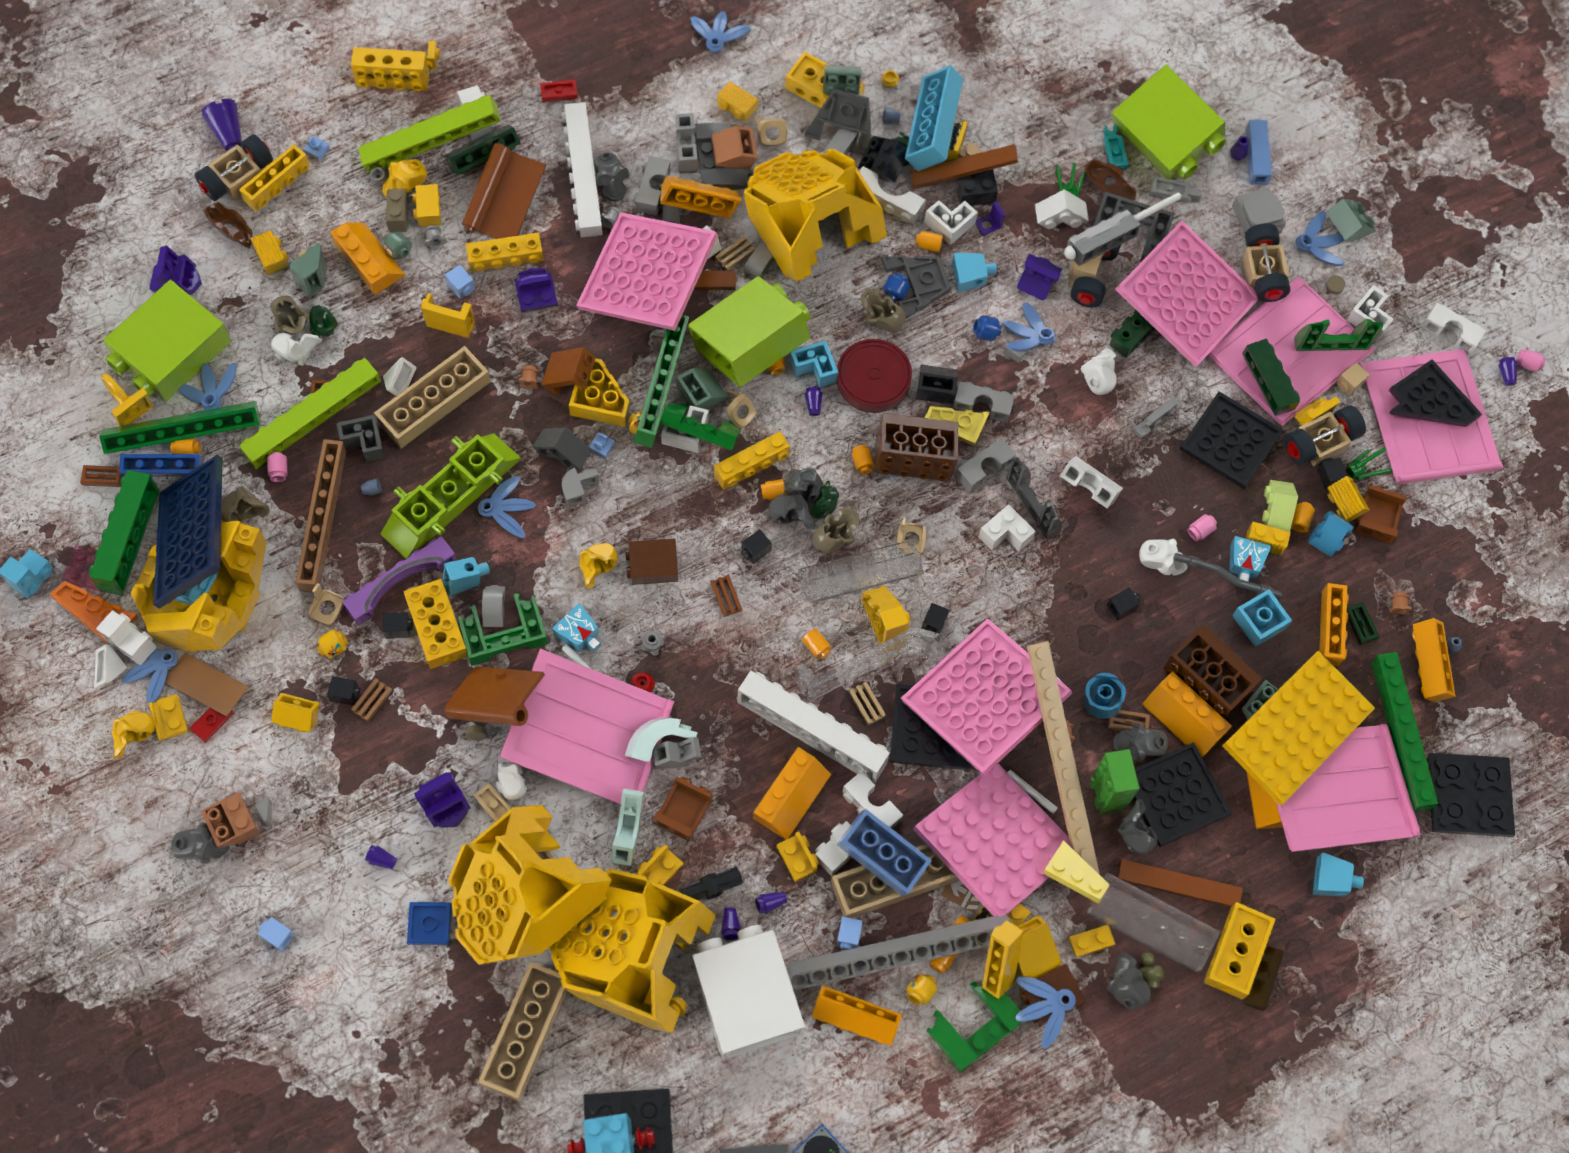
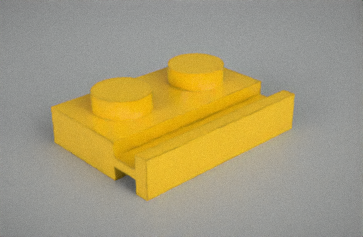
[149,694,189,742]

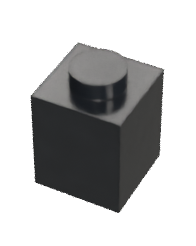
[1317,458,1347,490]
[741,529,772,564]
[1107,587,1140,621]
[921,603,950,637]
[383,612,413,639]
[327,676,360,706]

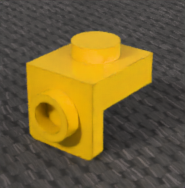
[426,41,441,70]

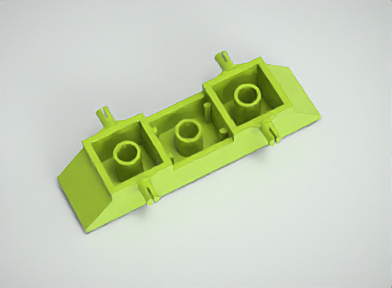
[380,434,521,559]

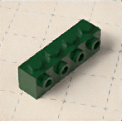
[444,124,521,175]
[1109,309,1155,358]
[1242,338,1300,416]

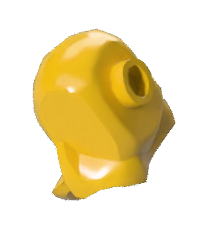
[382,159,427,197]
[579,543,618,589]
[111,710,155,760]

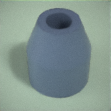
[882,107,901,123]
[361,479,382,496]
[1447,637,1462,655]

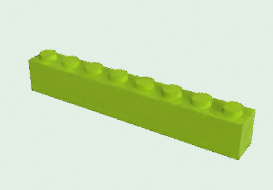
[358,94,501,173]
[239,358,381,470]

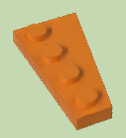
[50,581,138,644]

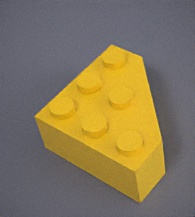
[569,358,630,427]
[861,585,911,651]

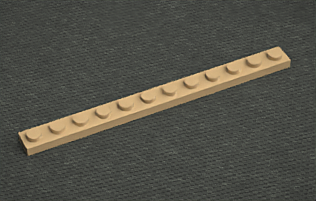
[1027,641,1100,875]

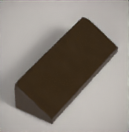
[1243,946,1285,1011]

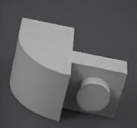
[562,468,599,508]
[482,585,506,627]
[653,737,701,768]

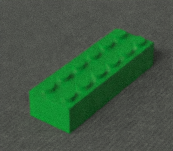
[89,470,160,596]

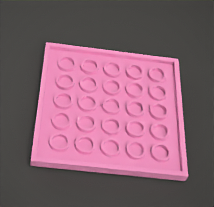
[576,212,718,331]
[1115,220,1258,367]
[901,618,1072,775]
[913,763,1071,917]

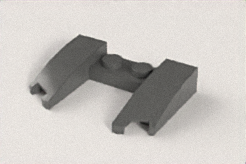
[695,123,754,190]
[1093,192,1175,257]
[1006,457,1062,540]

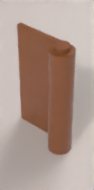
[462,143,546,239]
[445,667,545,726]

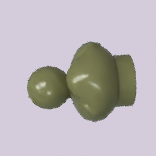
[1139,952,1165,987]

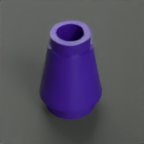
[1230,136,1249,160]
[1498,357,1517,386]
[804,387,823,416]
[365,845,398,870]
[755,891,787,914]
[721,907,741,940]

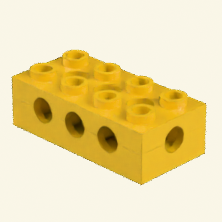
[351,47,430,91]
[785,51,865,108]
[403,579,468,669]
[1203,902,1275,1000]

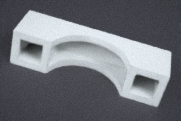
[859,167,926,225]

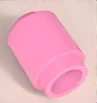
[1516,349,1546,372]
[267,452,288,482]
[1187,514,1217,541]

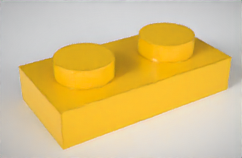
[1068,925,1115,958]

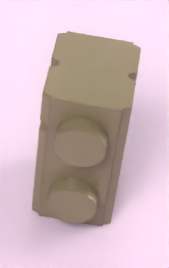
[386,189,408,232]

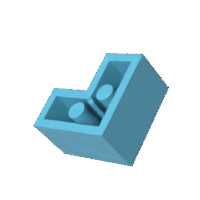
[789,340,838,388]
[0,549,54,598]

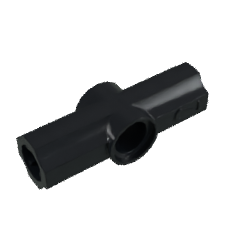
[679,866,743,901]

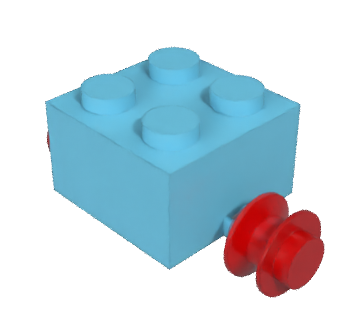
[567,1113,655,1153]

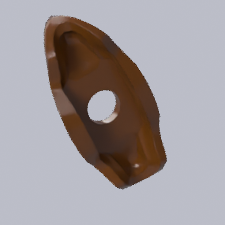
[1084,159,1136,201]
[203,202,253,249]

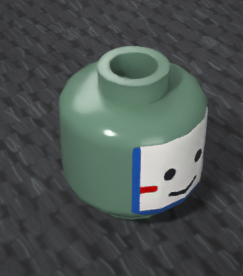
[384,232,411,259]

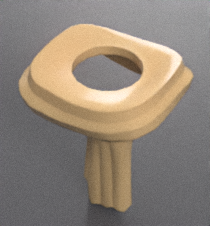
[755,117,787,146]
[726,390,756,429]
[897,517,927,555]
[308,583,345,625]

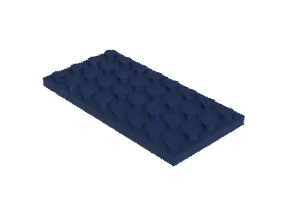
[153,455,223,609]

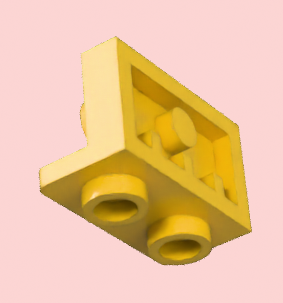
[1294,396,1340,426]
[776,831,819,882]
[637,844,684,886]

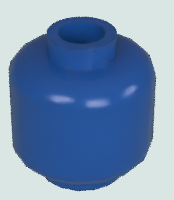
[883,273,910,302]
[973,315,1002,341]

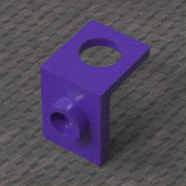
[975,201,1005,236]

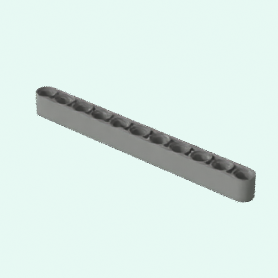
[743,127,860,278]
[788,915,1011,989]

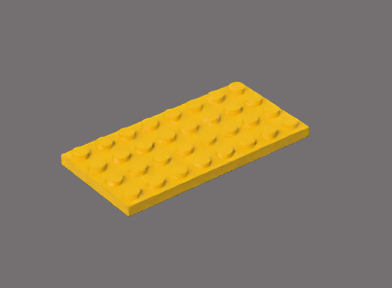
[1222,651,1375,806]

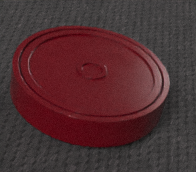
[836,339,912,413]

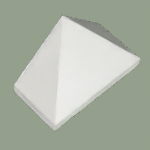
[383,357,417,396]
[94,644,127,689]

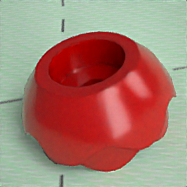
[630,672,655,693]

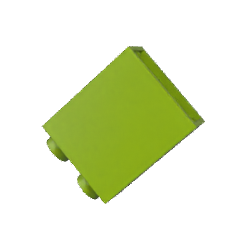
[1112,64,1227,180]
[688,276,811,388]
[103,279,232,402]

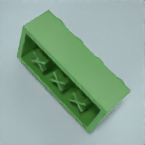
[1090,749,1139,815]

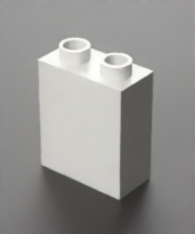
[692,925,805,1060]

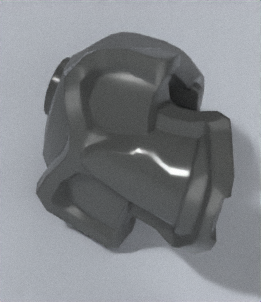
[594,152,630,201]
[784,467,824,502]
[769,493,816,529]
[1113,723,1168,762]
[1118,799,1158,855]
[171,824,230,864]
[1107,953,1151,1011]

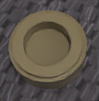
[1326,275,1345,294]
[466,725,486,740]

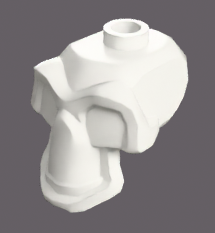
[271,332,322,366]
[1081,348,1117,395]
[1139,538,1188,576]
[496,760,527,800]

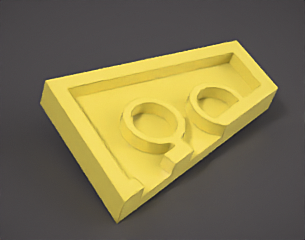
[925,406,990,446]
[1043,840,1109,904]

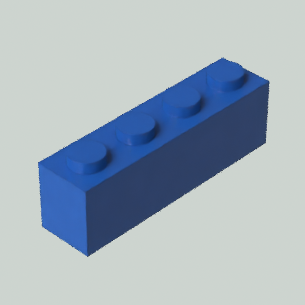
[120,454,204,477]

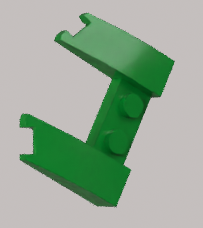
[1294,319,1383,351]
[660,402,741,450]
[458,593,548,666]
[927,982,1024,1073]

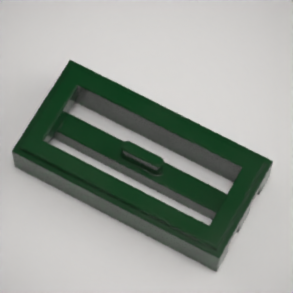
[1346,603,1380,645]

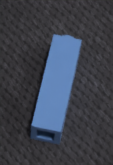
[1245,119,1272,185]

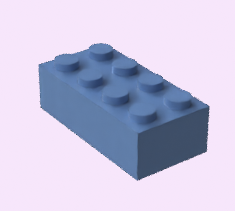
[836,809,932,896]

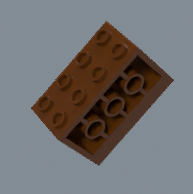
[875,413,958,481]
[1163,625,1262,719]

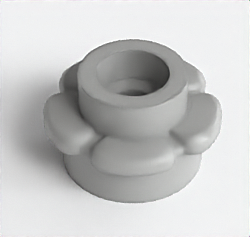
[369,167,387,185]

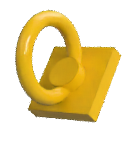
[101,373,153,426]

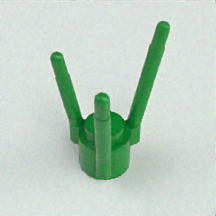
[1056,163,1086,198]
[1346,447,1392,481]

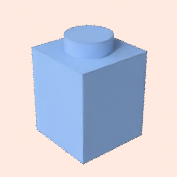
[445,265,475,299]
[836,916,863,950]
[258,917,295,952]

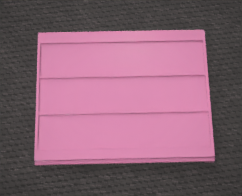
[1208,277,1375,427]
[1360,349,1503,485]
[500,649,675,805]
[1276,724,1421,852]

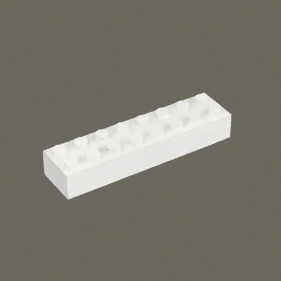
[737,671,890,784]

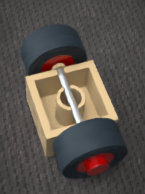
[194,134,273,201]
[1241,223,1290,302]
[1067,245,1121,308]
[1284,405,1366,467]

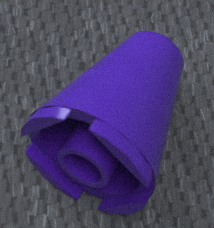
[201,99,242,151]

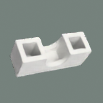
[1421,303,1486,355]
[1060,456,1123,508]
[843,771,903,829]

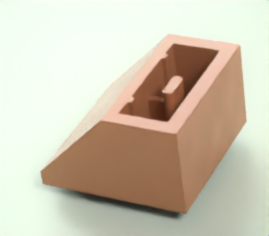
[711,126,758,169]
[201,792,261,848]

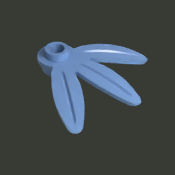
[690,11,751,53]
[1296,211,1345,266]
[1003,303,1056,351]
[178,363,237,410]
[478,476,536,538]
[122,649,178,704]
[1016,977,1076,1049]

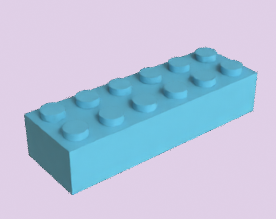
[905,65,963,171]

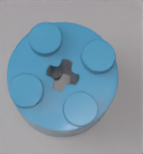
[1308,511,1353,556]
[1083,673,1126,719]

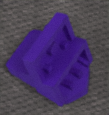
[149,245,202,295]
[1017,253,1062,300]
[514,268,558,312]
[414,772,471,828]

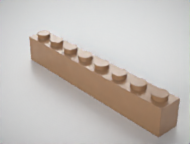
[295,439,346,593]

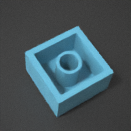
[1232,589,1292,647]

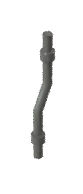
[1173,553,1282,599]

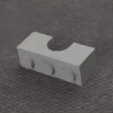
[675,113,698,172]
[633,156,671,216]
[953,381,1015,423]
[955,438,1016,493]

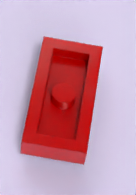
[540,79,578,102]
[189,707,234,743]

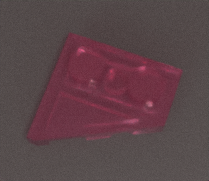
[61,545,99,591]

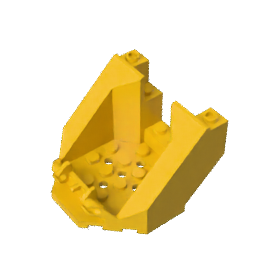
[743,149,887,282]
[131,521,267,653]
[448,805,612,965]
[549,869,716,1034]

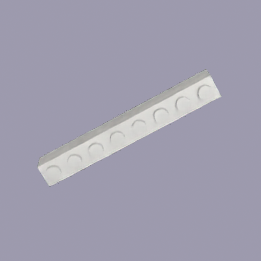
[561,102,602,238]

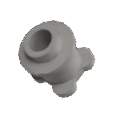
[600,207,623,229]
[423,225,447,250]
[641,631,664,656]

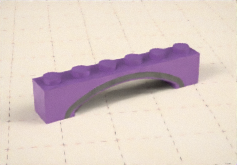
[342,536,457,626]

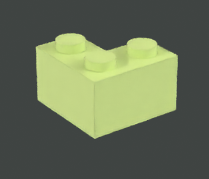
[1262,480,1298,532]

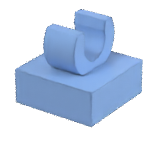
[304,136,330,161]
[589,432,615,459]

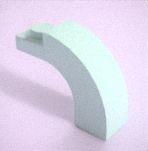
[625,717,697,762]
[611,788,644,866]

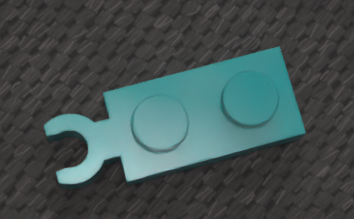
[1103,125,1128,170]

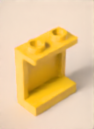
[421,293,475,338]
[1017,915,1062,979]

